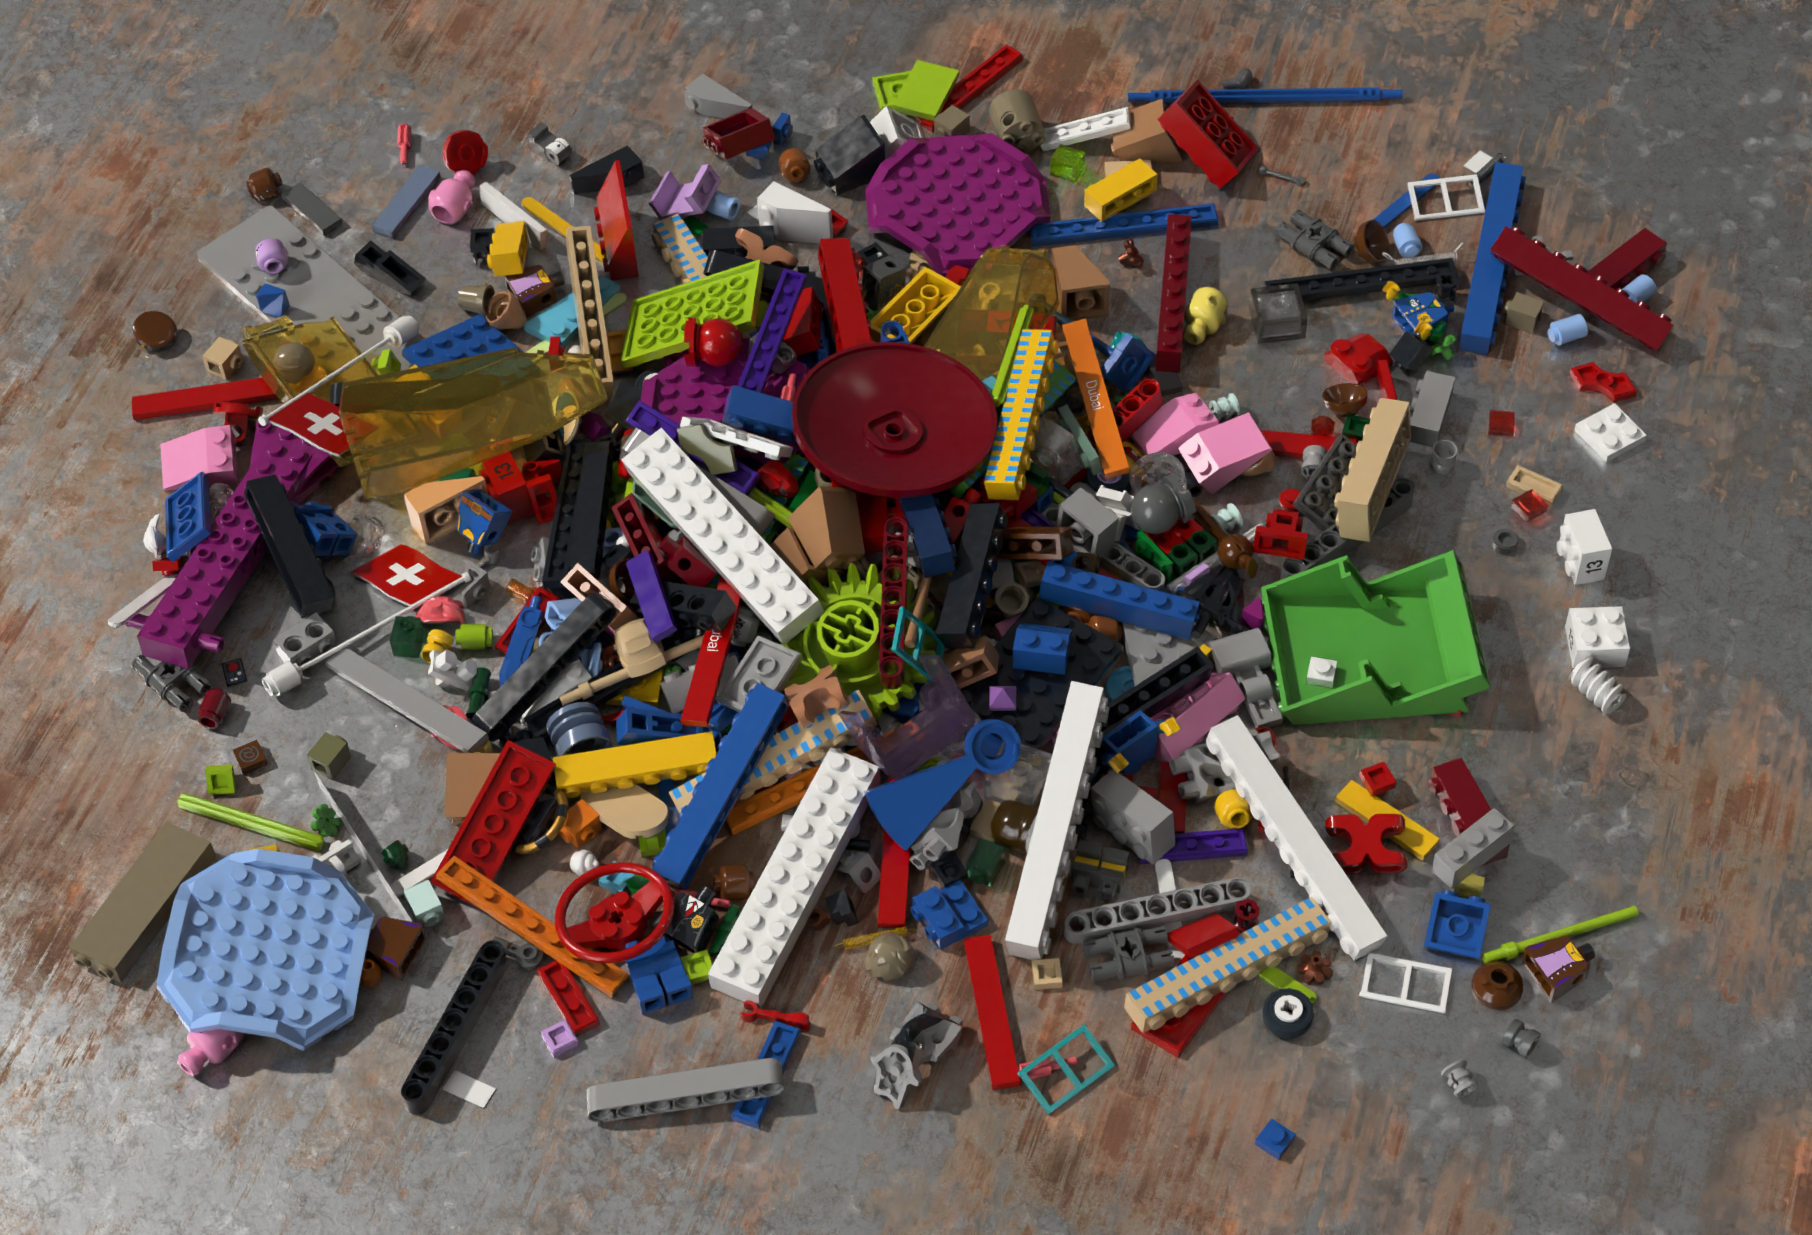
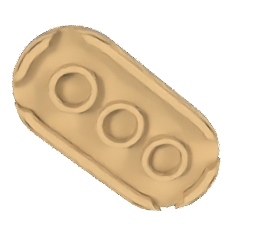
[580,784,669,839]

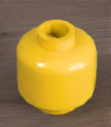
[1214,789,1253,829]

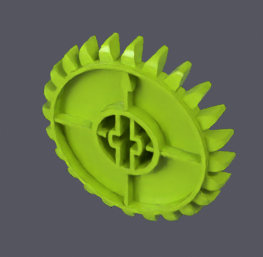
[774,563,938,720]

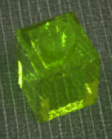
[1050,144,1087,184]

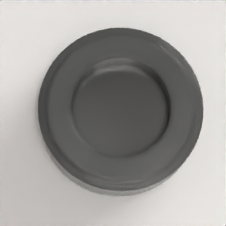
[1492,529,1519,555]

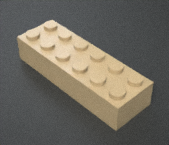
[1334,398,1411,542]

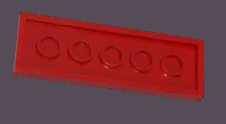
[430,740,556,908]

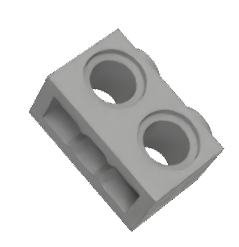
[273,612,338,667]

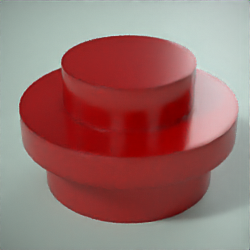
[1279,489,1300,512]

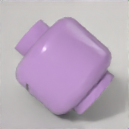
[255,238,288,274]

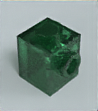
[389,616,427,658]

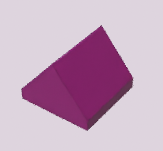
[580,412,611,442]
[1241,598,1264,633]

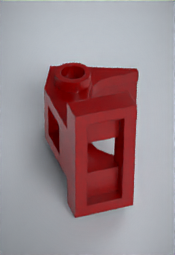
[521,459,562,525]
[1253,508,1308,560]

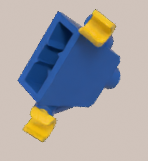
[1100,710,1181,774]

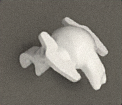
[143,514,196,559]

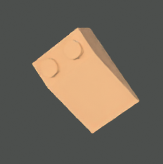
[404,476,488,545]

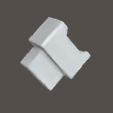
[1096,485,1140,530]

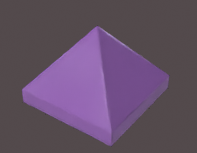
[989,686,1016,711]

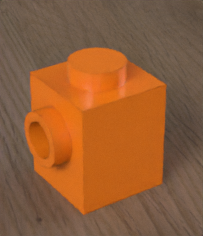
[559,799,602,849]

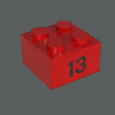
[479,449,534,526]

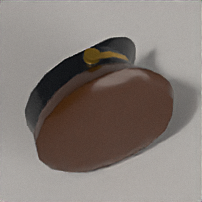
[133,311,177,352]

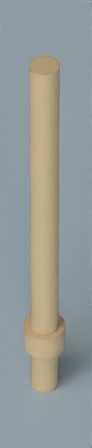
[559,635,704,706]

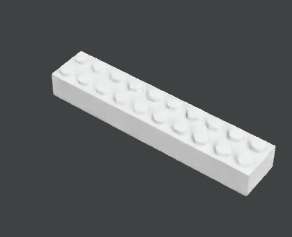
[621,428,824,645]
[1005,681,1109,960]
[708,747,881,1009]

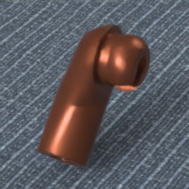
[600,639,620,670]

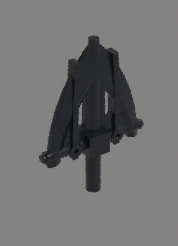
[1175,565,1245,639]

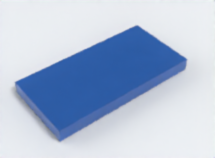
[165,471,211,562]

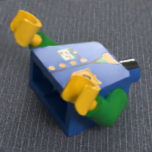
[1382,281,1455,342]

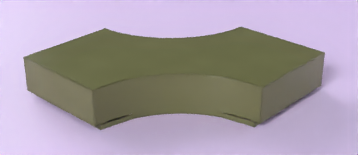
[677,423,738,475]

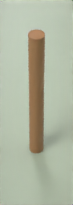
[904,572,932,648]

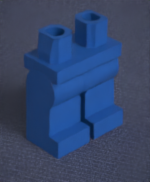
[289,501,358,555]
[626,935,693,1015]

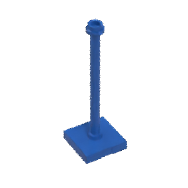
[1026,294,1156,393]

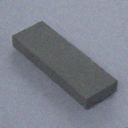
[282,182,342,236]

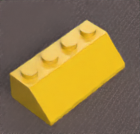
[870,267,964,344]

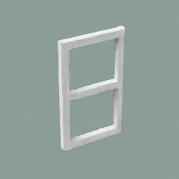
[1407,174,1486,221]
[1359,952,1452,1014]

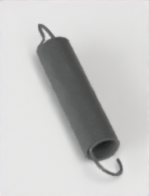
[1466,153,1506,188]

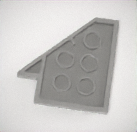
[1119,621,1217,686]

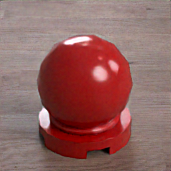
[684,317,743,367]

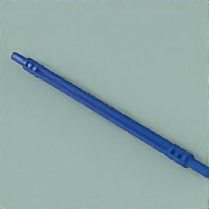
[1128,87,1403,104]

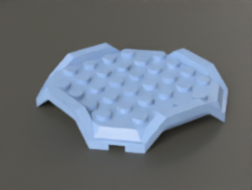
[157,848,374,1051]

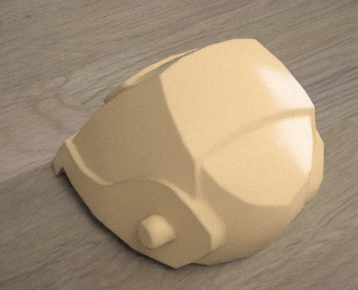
[613,618,667,678]

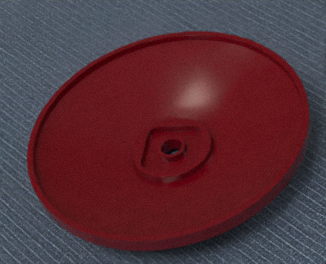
[792,342,997,498]

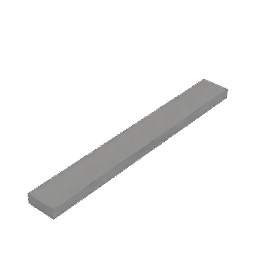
[325,647,489,753]

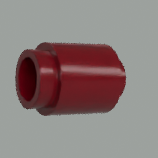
[197,688,231,729]

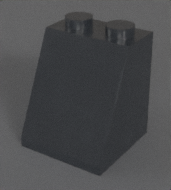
[814,115,885,195]

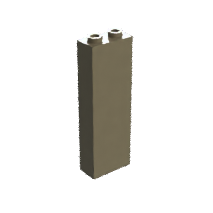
[70,821,216,982]

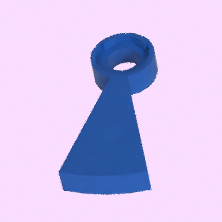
[864,719,1021,851]

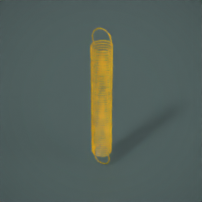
[835,926,916,950]

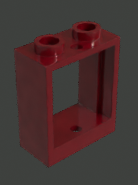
[702,108,775,160]

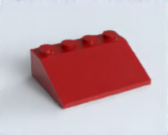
[1157,79,1259,189]
[594,160,639,281]

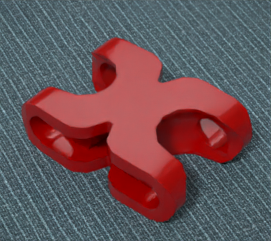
[1325,814,1408,875]

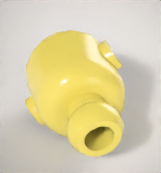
[1183,287,1229,345]

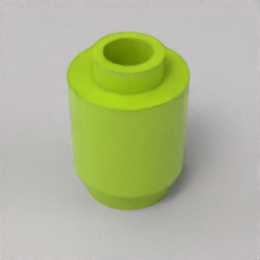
[455,624,493,650]

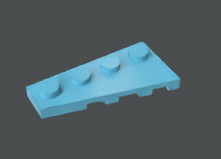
[524,275,621,347]

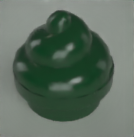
[381,840,409,869]

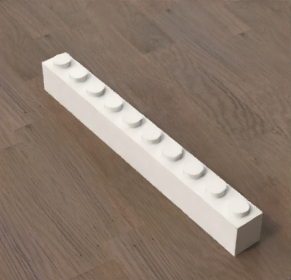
[1206,715,1387,961]

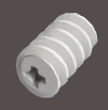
[1569,657,1626,715]

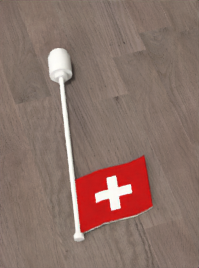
[258,316,419,457]
[262,544,471,697]

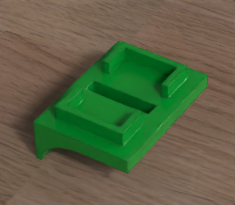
[1135,530,1177,587]

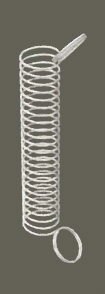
[1382,242,1463,265]

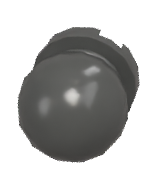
[1130,473,1196,534]

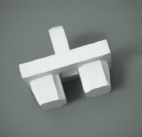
[428,650,477,691]
[312,839,361,879]

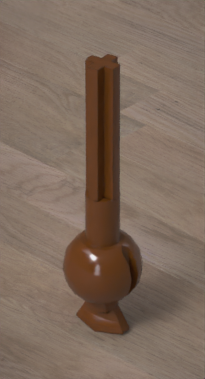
[1192,497,1258,579]

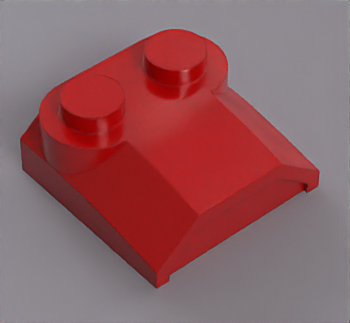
[1324,333,1393,386]

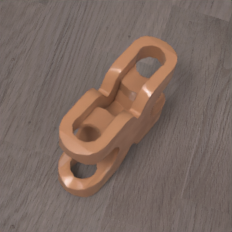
[735,228,799,299]
[784,664,850,728]

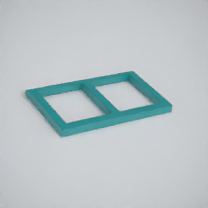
[891,606,944,683]
[1018,1024,1115,1115]

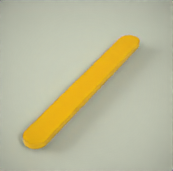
[522,197,607,263]

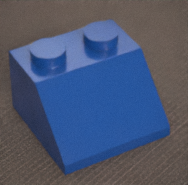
[1013,623,1073,675]

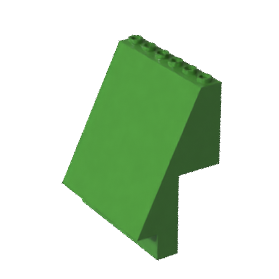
[1261,550,1491,725]

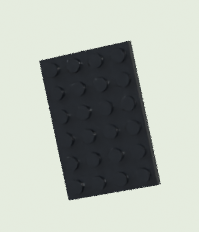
[947,597,1124,759]

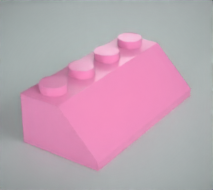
[1150,673,1246,762]

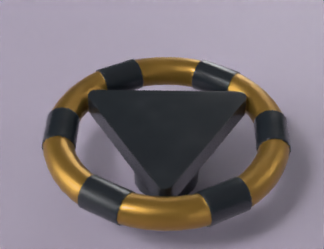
[511,784,569,854]

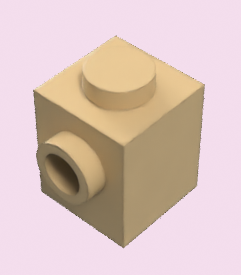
[202,337,244,380]

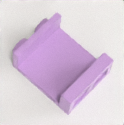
[649,164,721,220]

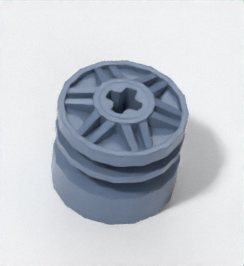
[546,702,613,756]

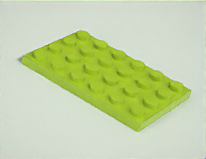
[620,259,764,369]

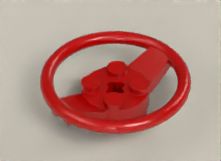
[555,862,675,964]

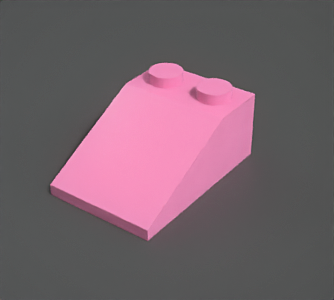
[1130,393,1218,461]
[1178,412,1272,495]
[161,425,239,491]

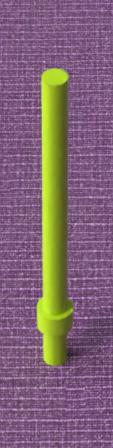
[1482,905,1639,963]

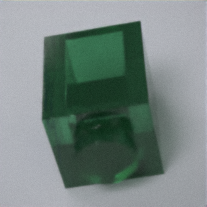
[966,838,1005,887]

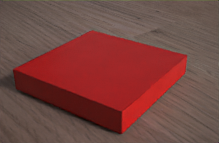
[1167,912,1239,958]

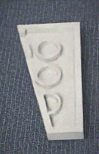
[680,417,793,460]

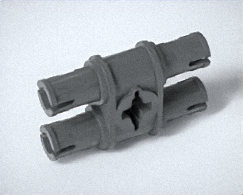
[1275,209,1355,270]
[131,655,214,712]
[1082,925,1175,982]

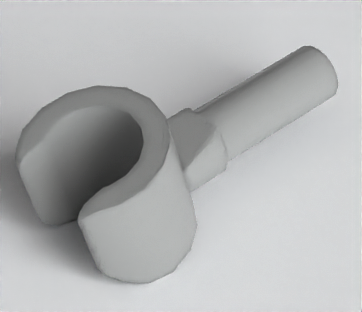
[472,545,500,575]

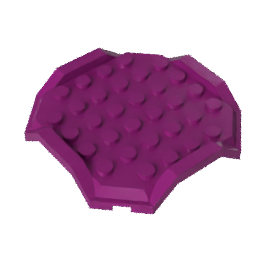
[865,133,1051,278]
[641,338,811,465]

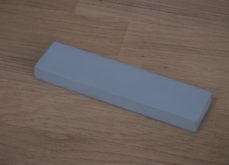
[372,164,441,238]

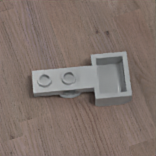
[1207,628,1283,731]

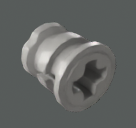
[1441,1059,1478,1098]

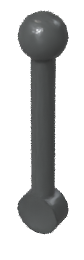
[1259,166,1305,187]

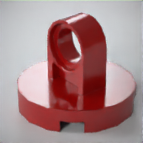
[442,129,488,175]
[213,402,263,444]

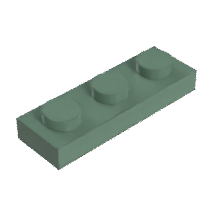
[1057,405,1103,475]

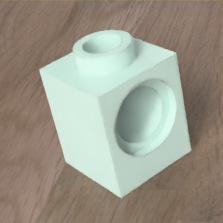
[403,880,445,928]

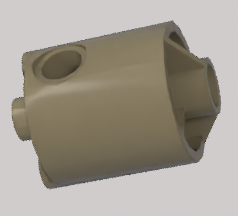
[989,89,1046,154]

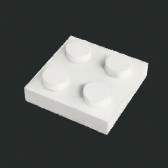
[1575,403,1647,462]

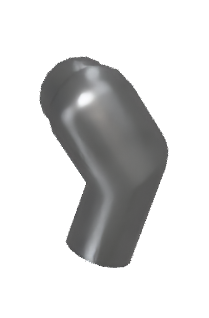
[1222,68,1253,89]

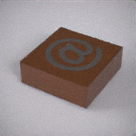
[232,740,268,774]

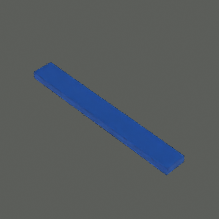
[1029,203,1219,247]

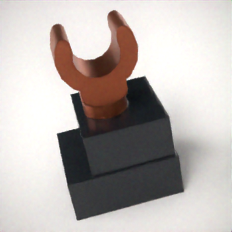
[810,889,859,931]

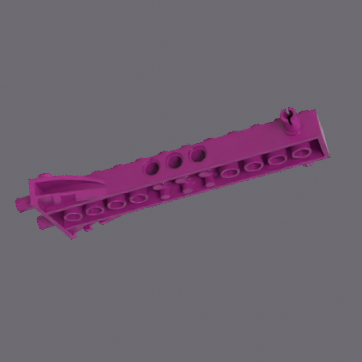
[125,422,352,669]

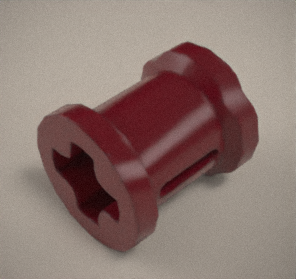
[1234,899,1260,933]

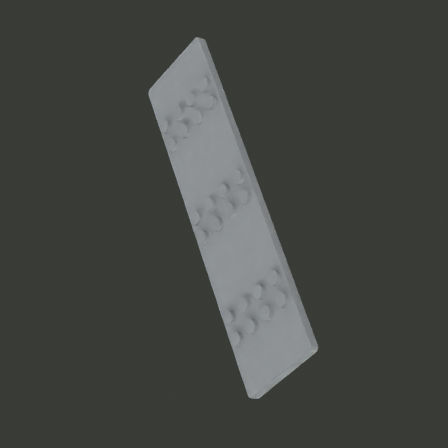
[197,206,488,465]

